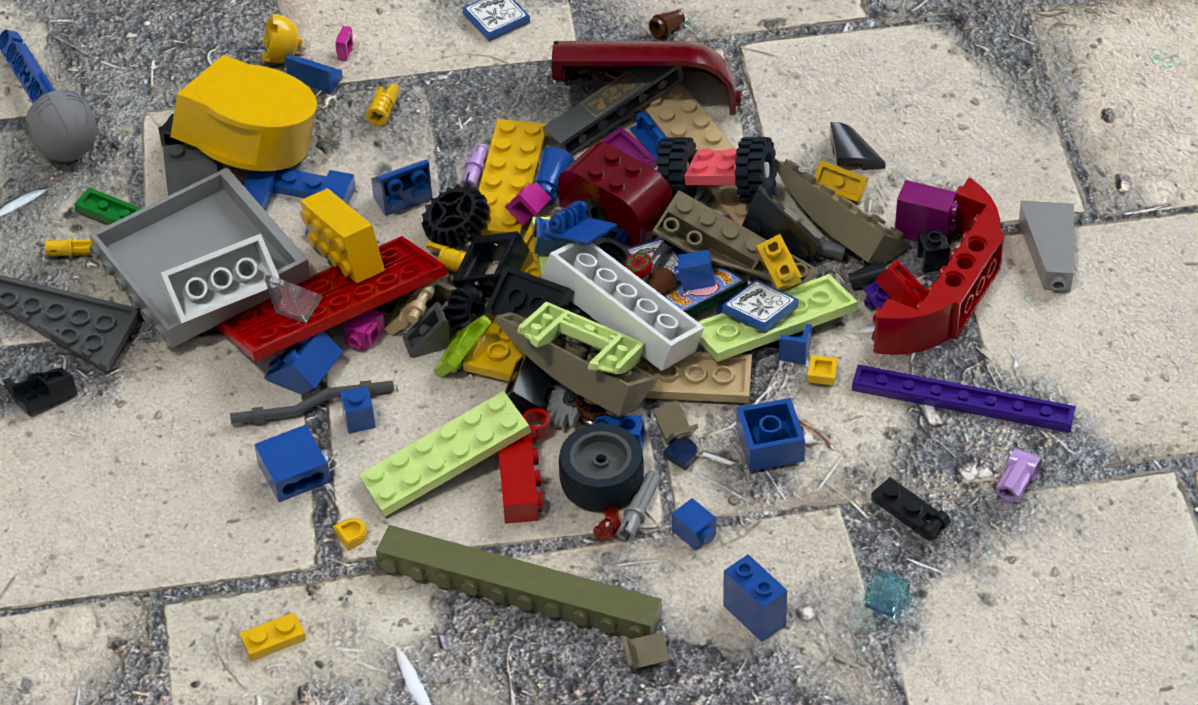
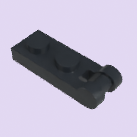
[871,477,951,541]

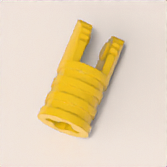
[366,83,399,126]
[426,241,466,273]

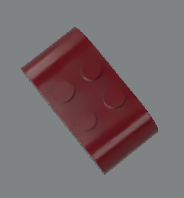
[558,142,673,247]

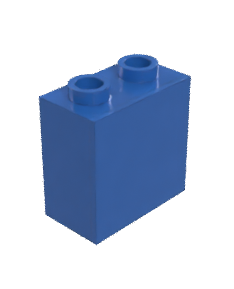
[254,424,331,502]
[723,554,787,642]

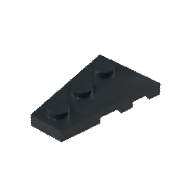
[742,185,821,265]
[483,265,574,318]

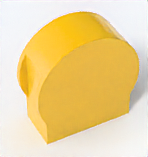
[170,55,317,171]

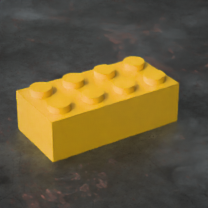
[300,188,385,283]

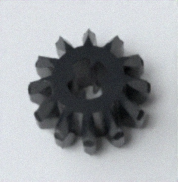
[444,286,487,331]

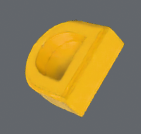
[333,518,368,551]

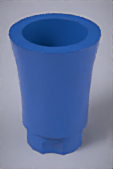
[533,147,575,206]

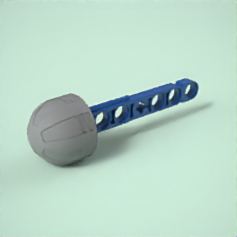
[0,29,97,162]

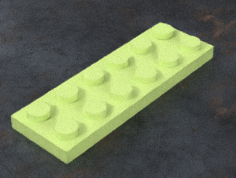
[698,274,858,362]
[358,391,531,517]

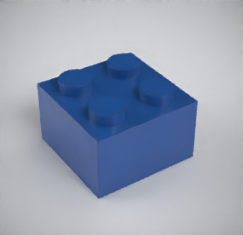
[736,398,805,471]

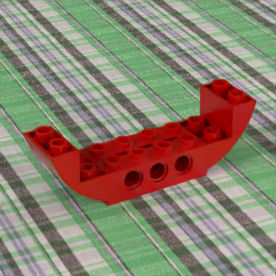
[871,178,1005,355]

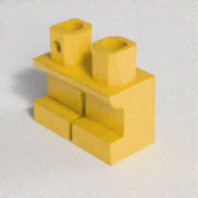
[755,234,802,291]

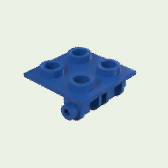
[543,201,617,245]

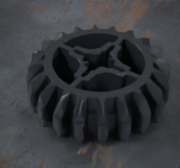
[421,184,491,249]

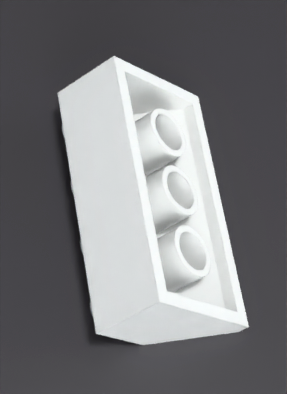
[157,234,282,324]

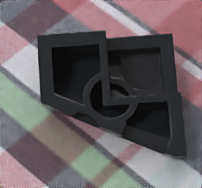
[830,122,886,170]
[3,367,78,414]

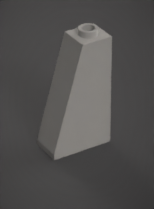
[1019,200,1074,291]

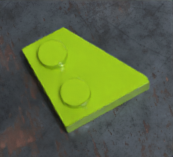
[433,315,491,377]

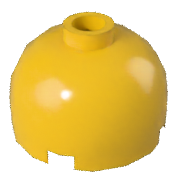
[261,13,303,64]

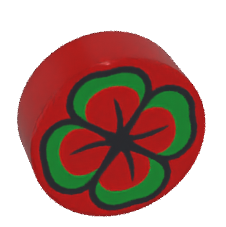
[625,252,653,278]

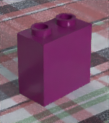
[895,180,959,242]

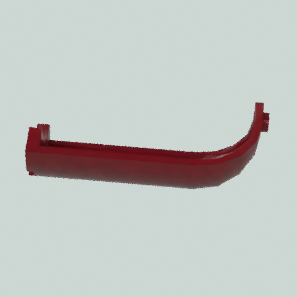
[551,41,741,114]

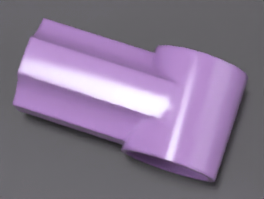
[996,448,1042,504]

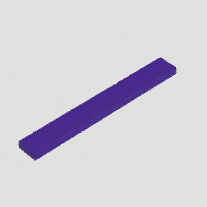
[852,364,1076,433]

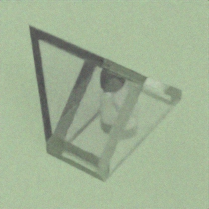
[265,274,323,323]

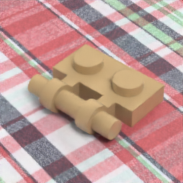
[384,280,436,335]

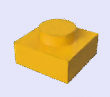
[807,355,838,386]

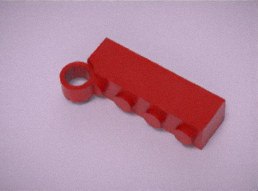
[498,408,551,524]

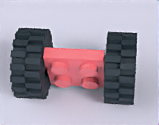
[656,137,777,203]

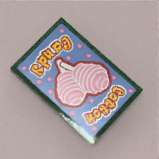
[661,264,748,318]

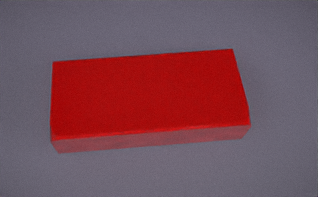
[875,260,927,309]

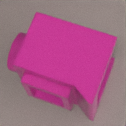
[505,182,551,226]
[343,309,385,351]

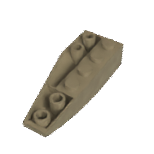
[776,159,911,264]
[652,190,817,285]

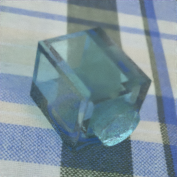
[865,568,913,619]

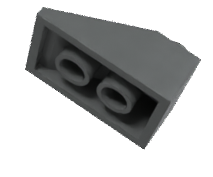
[163,143,219,196]

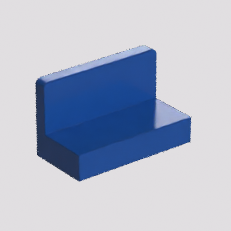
[285,55,343,93]

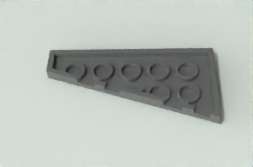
[0,275,142,373]

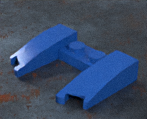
[244,169,356,237]

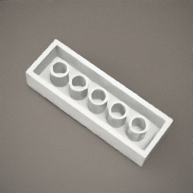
[542,241,705,371]

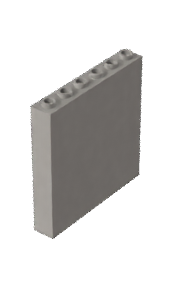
[89,168,311,348]

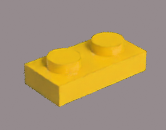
[814,160,869,203]
[240,612,306,661]

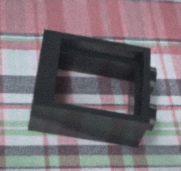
[452,231,530,298]

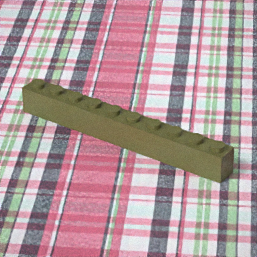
[376,525,662,639]

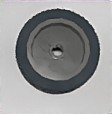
[559,423,644,512]

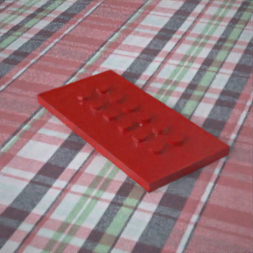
[216,236,448,362]

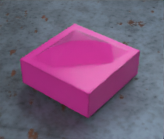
[335,26,354,61]

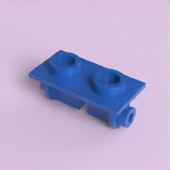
[630,112,667,159]

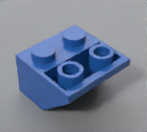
[371,159,433,216]
[264,331,343,394]

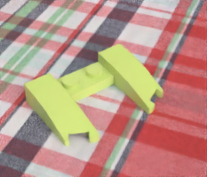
[517,302,645,374]

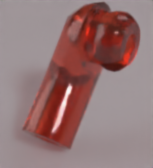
[593,505,621,541]

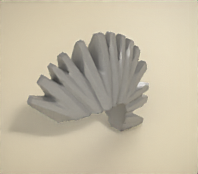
[544,382,581,428]

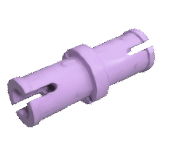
[460,144,489,188]

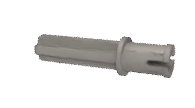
[617,470,661,542]

